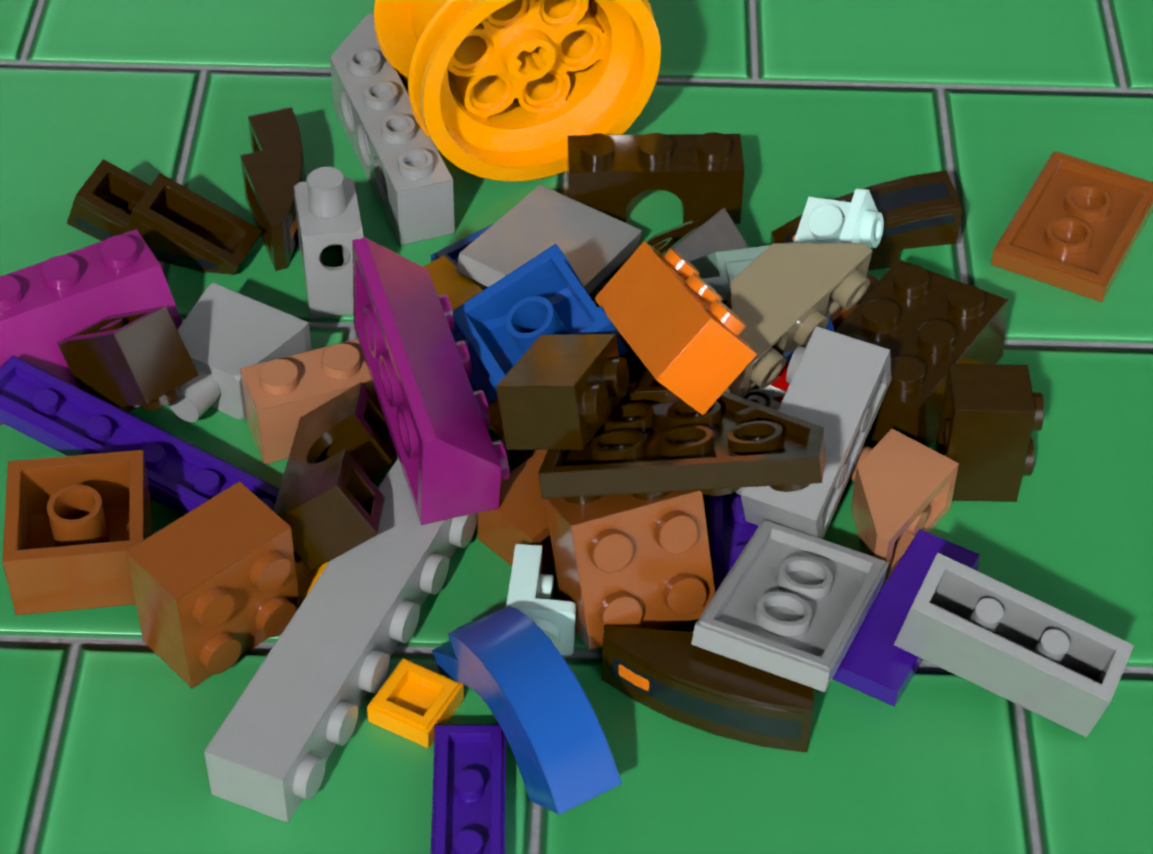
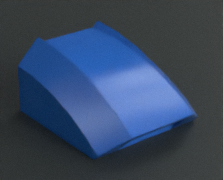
[451,244,628,403]

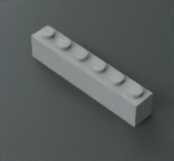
[204,458,477,823]

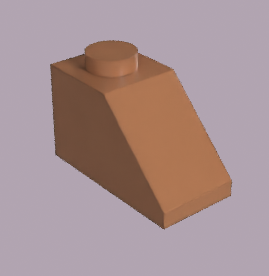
[850,429,959,581]

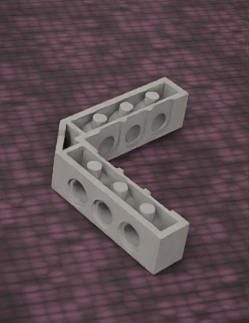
[330,13,455,246]

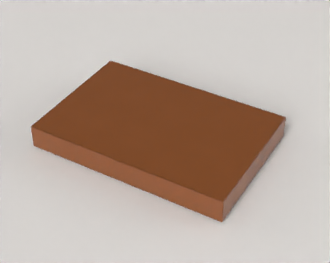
[991,151,1153,302]

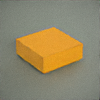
[367,658,464,749]

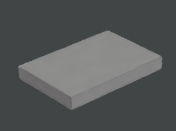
[456,185,642,294]
[691,520,889,692]

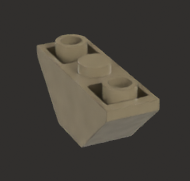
[726,243,873,398]

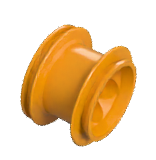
[373,0,661,182]

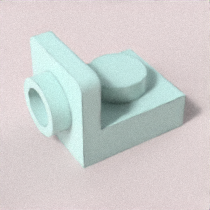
[794,188,884,249]
[506,543,577,655]

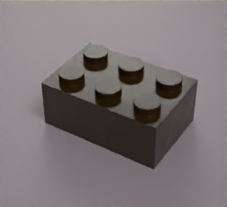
[834,259,1008,447]

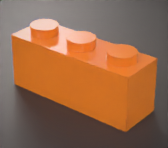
[594,241,757,415]

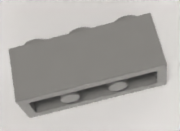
[736,326,892,539]
[894,552,1134,738]

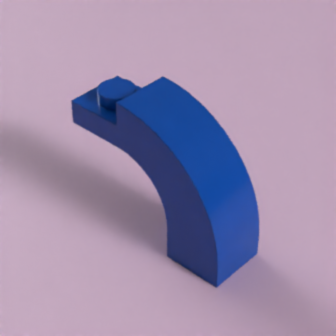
[432,606,622,815]

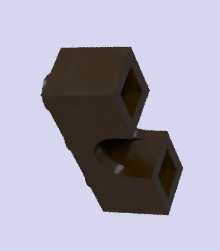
[567,132,744,224]
[273,382,395,571]

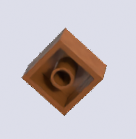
[2,450,153,615]
[126,481,300,689]
[545,490,715,650]

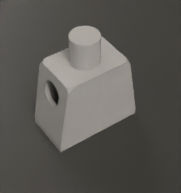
[294,167,364,319]
[169,282,312,422]

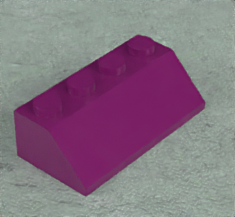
[0,229,183,425]
[352,238,509,525]

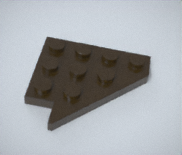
[538,366,827,504]

